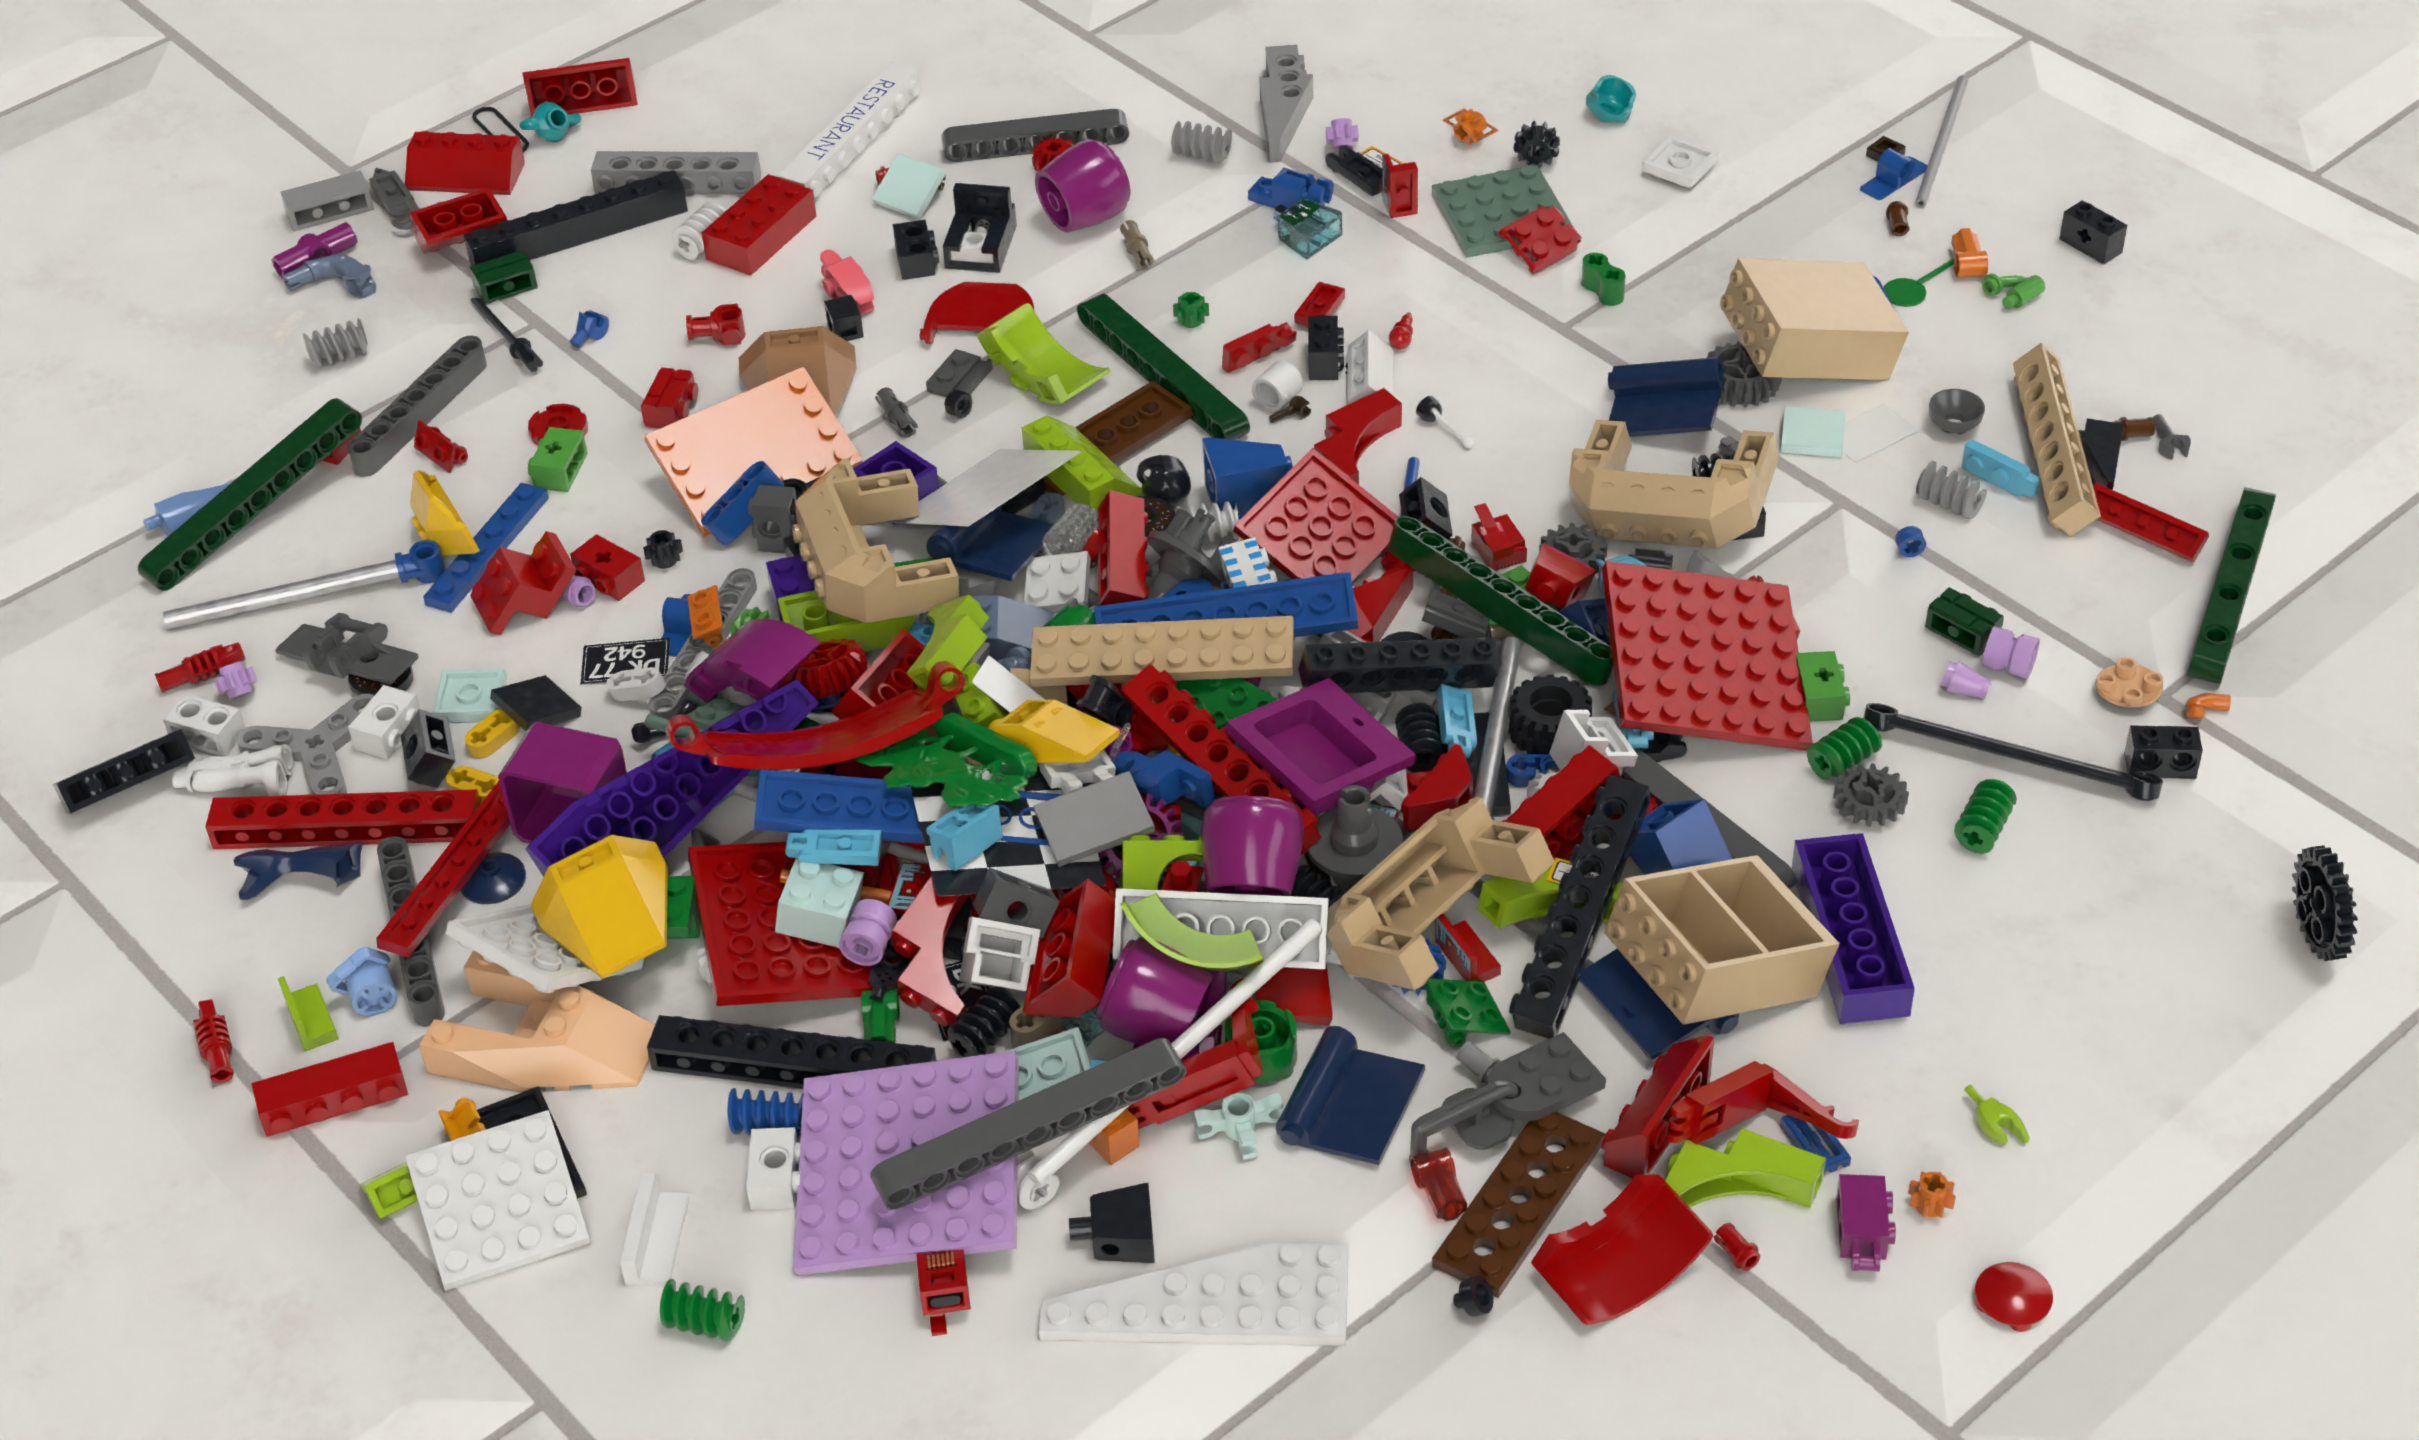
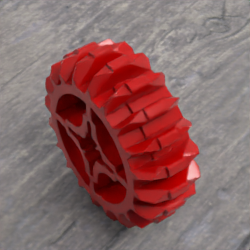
[789,639,868,700]

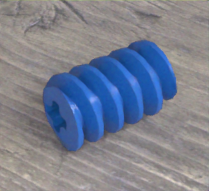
[727,1088,804,1138]

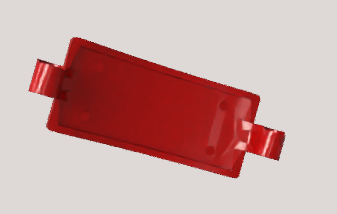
[665,661,965,770]

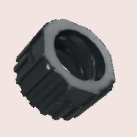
[944,389,973,418]

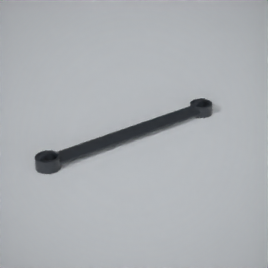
[1863,703,2163,801]

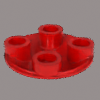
[1975,1262,2053,1332]

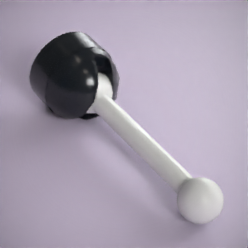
[1416,396,1474,448]

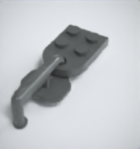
[1409,1032,1606,1168]

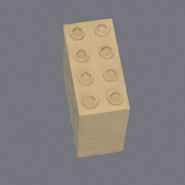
[1720,258,1909,380]
[1604,855,1840,1025]

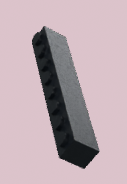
[463,170,688,266]

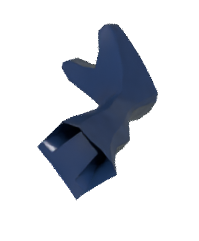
[233,843,363,900]

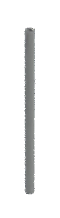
[1915,75,1968,208]

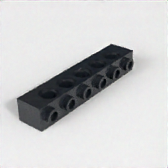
[1298,637,1502,693]

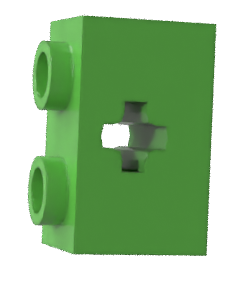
[528,427,588,492]
[1796,651,1850,722]

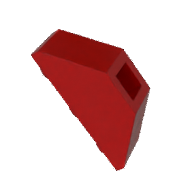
[1401,743,1473,831]

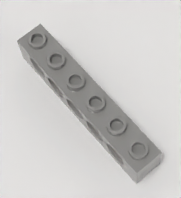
[590,151,761,194]

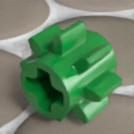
[1173,292,1209,328]

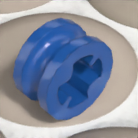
[1895,526,1927,557]

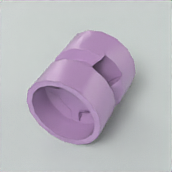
[1982,626,2040,679]
[839,899,897,966]

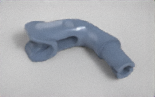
[282,254,376,299]

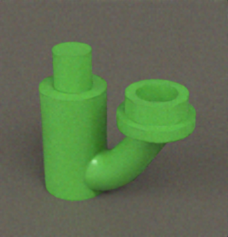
[1982,273,2045,309]

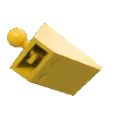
[988,699,1120,763]

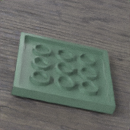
[1432,164,1573,258]

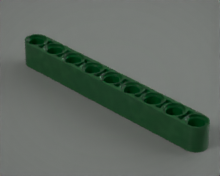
[1077,293,1250,440]
[138,398,362,591]
[1388,516,1613,686]

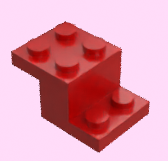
[470,531,576,635]

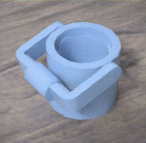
[326,947,397,1016]

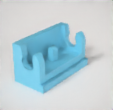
[926,804,1003,871]

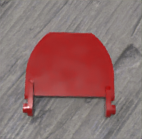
[919,282,1034,344]

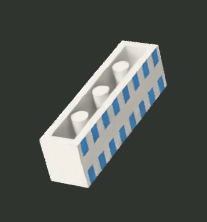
[1218,537,1277,588]

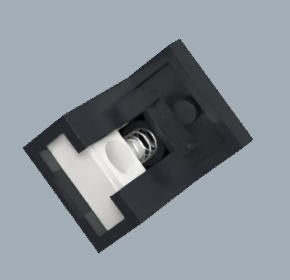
[943,183,1017,273]

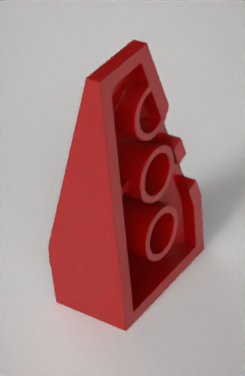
[1347,564,1413,642]

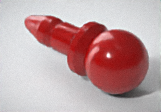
[1388,312,1413,349]

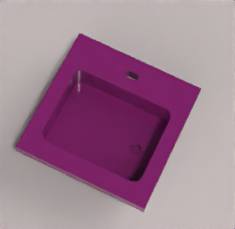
[1225,678,1416,814]

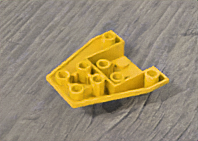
[531,835,668,979]

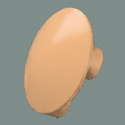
[2095,657,2163,707]

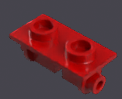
[414,420,468,473]

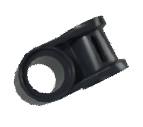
[1076,675,1133,728]

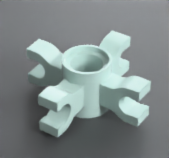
[1194,1091,1283,1160]

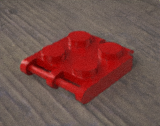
[1498,205,1582,274]

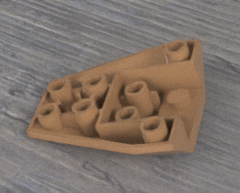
[738,326,857,418]

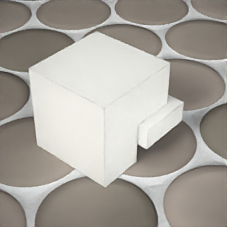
[1549,710,1638,776]
[959,917,1040,991]

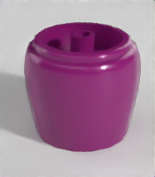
[1035,139,1131,233]
[1201,796,1304,896]
[1096,937,1214,1046]

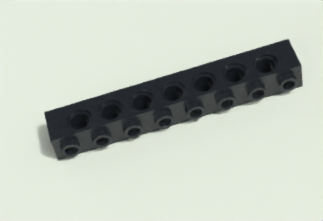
[1509,775,1650,1039]
[647,1015,937,1089]

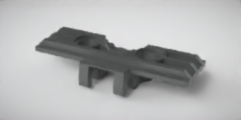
[275,613,419,685]

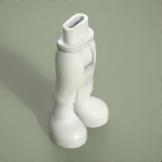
[172,744,294,796]

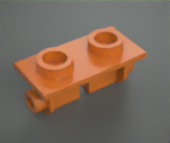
[687,585,723,647]

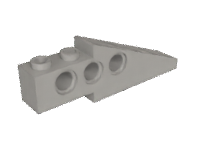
[1259,44,1314,162]

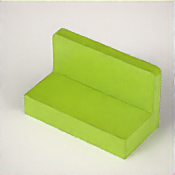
[277,976,339,1052]
[359,1161,418,1219]

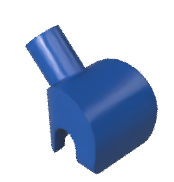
[570,310,609,348]

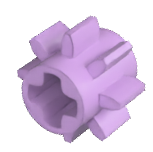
[1326,118,1359,150]
[214,661,257,700]

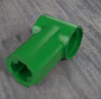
[861,989,900,1043]

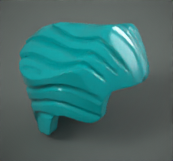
[1586,75,1636,123]

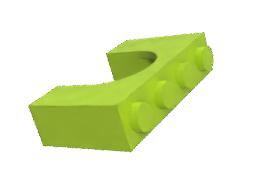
[1122,835,1203,890]

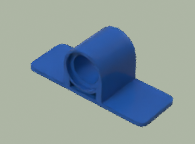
[1860,149,1928,200]
[662,594,692,657]

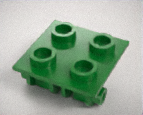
[1426,978,1511,1047]

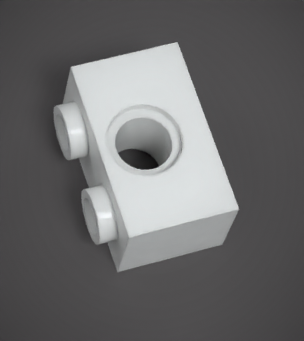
[348,685,420,760]
[746,1127,801,1210]

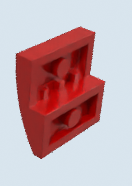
[1254,964,1333,1026]

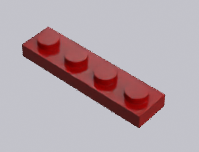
[2093,482,2209,563]

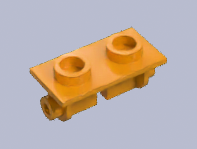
[438,1097,486,1141]

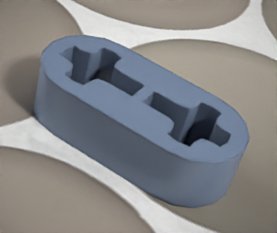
[1029,492,1065,540]

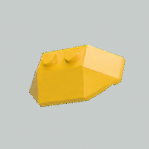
[410,470,480,555]

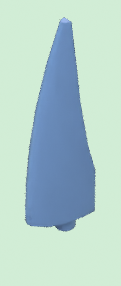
[143,483,231,536]

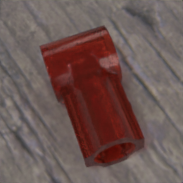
[1410,1147,1467,1222]

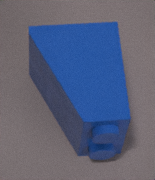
[1202,437,1293,520]
[1629,799,1733,875]

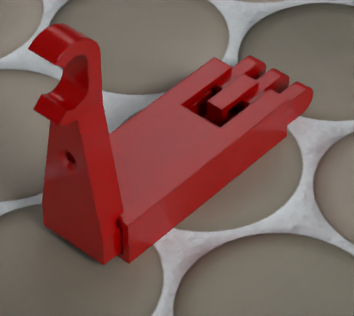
[1127,978,1263,1129]
[1666,1061,1859,1145]

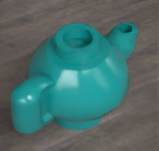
[519,101,581,142]

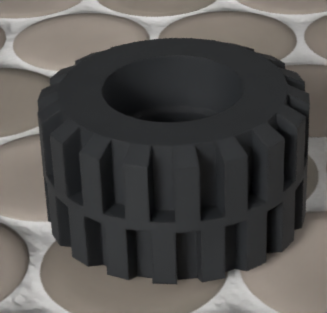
[1509,675,1593,754]

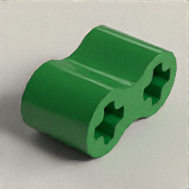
[1582,253,1626,306]

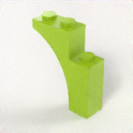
[907,594,990,690]
[1477,866,1622,929]
[1665,1128,1826,1208]

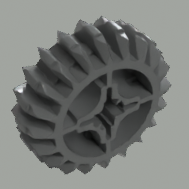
[1706,341,1782,408]

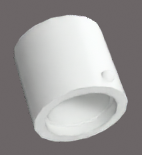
[1252,360,1303,412]

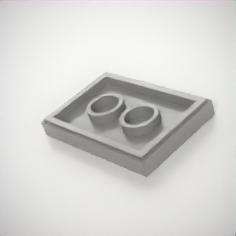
[1033,771,1155,867]

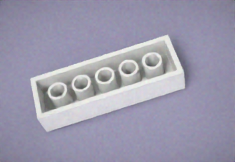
[1113,888,1329,969]

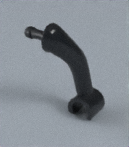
[631,700,697,743]

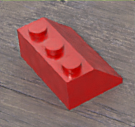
[409,188,507,254]

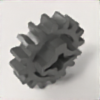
[1539,523,1607,573]
[1833,763,1909,827]

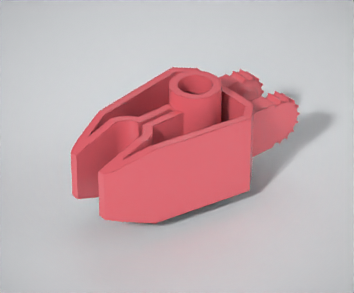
[820,249,874,315]

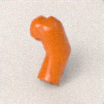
[2185,693,2231,719]

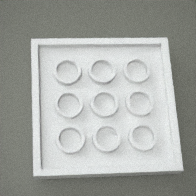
[445,904,644,993]
[405,1110,591,1291]

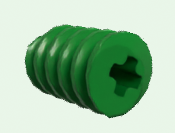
[1807,717,1882,780]
[1954,779,2017,854]
[660,1279,745,1342]

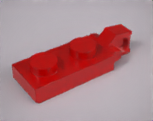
[1222,322,1297,373]

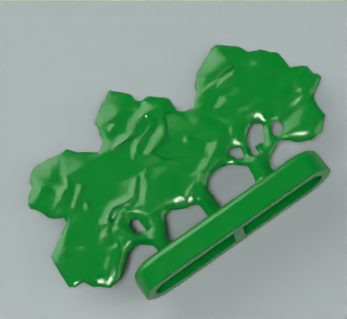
[854,712,1037,808]

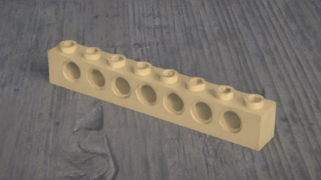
[2013,343,2101,537]

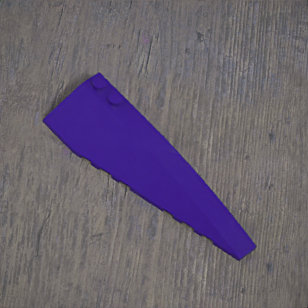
[525,679,819,877]

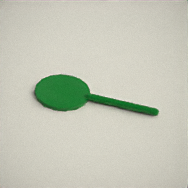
[1884,258,1954,307]

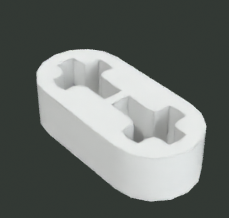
[606,667,666,701]

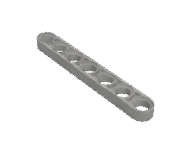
[648,568,757,720]

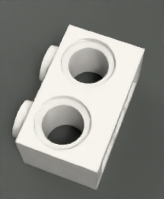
[163,694,245,756]

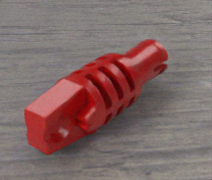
[154,642,246,693]
[193,999,234,1083]

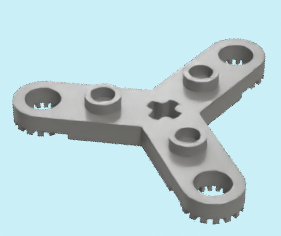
[236,694,374,794]

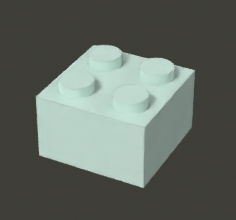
[775,858,864,948]

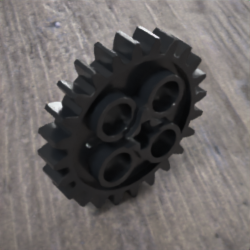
[2292,845,2358,962]

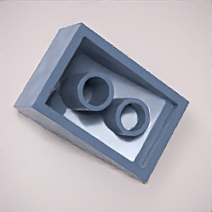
[971,595,1055,660]

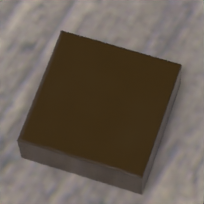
[1866,136,1906,161]

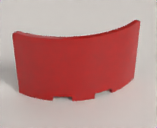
[1531,1174,1713,1325]

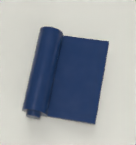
[1608,357,1724,437]
[926,505,1058,581]
[1579,948,1740,1061]
[1275,1026,1426,1165]

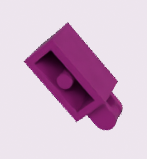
[1836,1174,1896,1272]

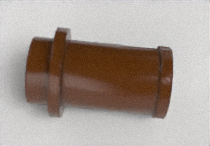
[1886,201,1910,236]
[2114,417,2155,441]

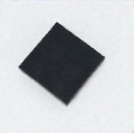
[490,675,582,731]

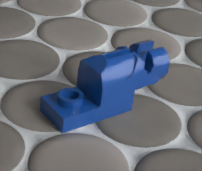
[1248,167,1334,214]
[1112,750,1215,807]

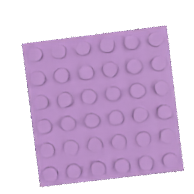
[793,1051,1019,1276]

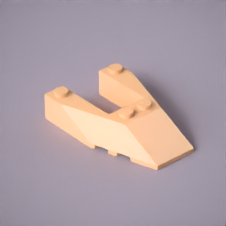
[419,950,655,1092]

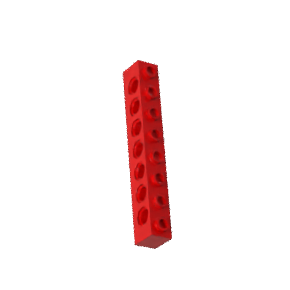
[1121,664,1322,856]
[205,789,481,849]

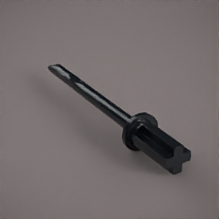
[470,298,543,372]

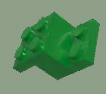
[667,876,701,939]

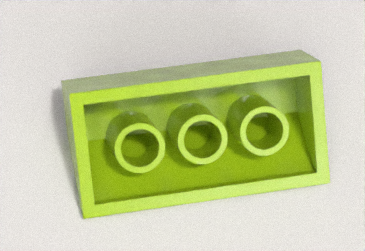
[1021,415,1142,518]
[778,590,916,652]

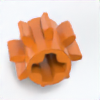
[1453,109,1487,145]
[1908,1171,1956,1218]

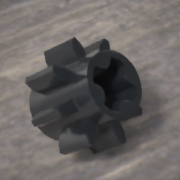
[643,530,683,569]

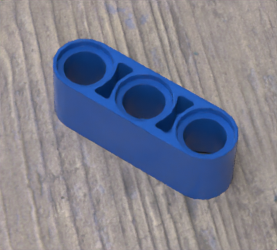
[701,461,784,545]

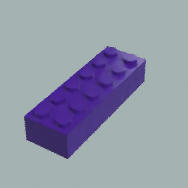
[1791,833,1915,1024]

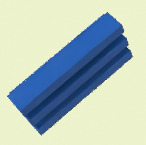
[1780,1115,1851,1175]

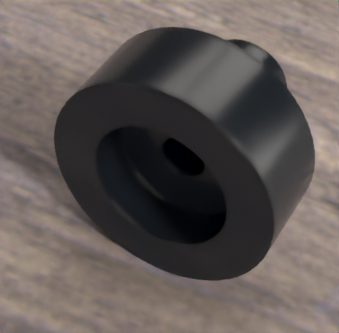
[1453,1276,1494,1317]

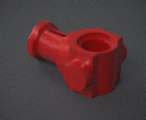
[686,304,746,345]

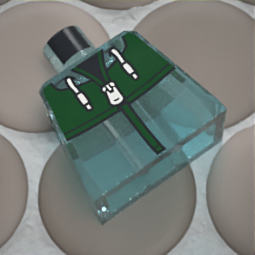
[1273,199,1342,260]

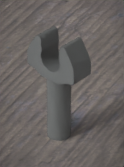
[2153,414,2191,460]

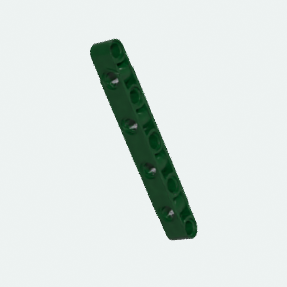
[2188,487,2276,684]

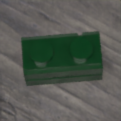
[469,250,538,305]
[1925,587,2004,657]

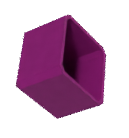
[498,722,627,843]

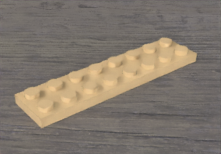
[1030,616,1294,687]

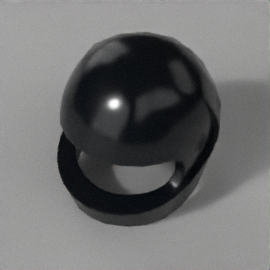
[1136,455,1191,509]

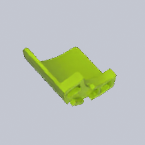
[976,303,1110,405]
[1120,893,1264,971]

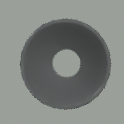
[1929,389,1985,434]

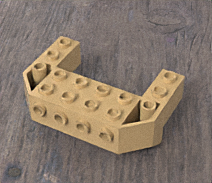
[1569,420,1779,548]
[792,458,959,623]
[1327,796,1555,990]

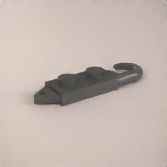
[369,168,420,230]

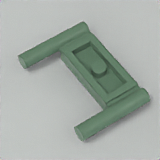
[645,691,745,738]

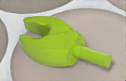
[1964,1084,2030,1145]

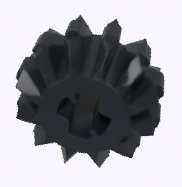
[1513,120,1560,169]

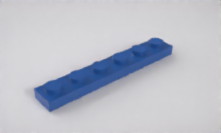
[423,482,549,613]

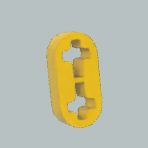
[464,709,520,759]
[446,766,499,803]

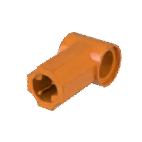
[1951,228,1988,278]

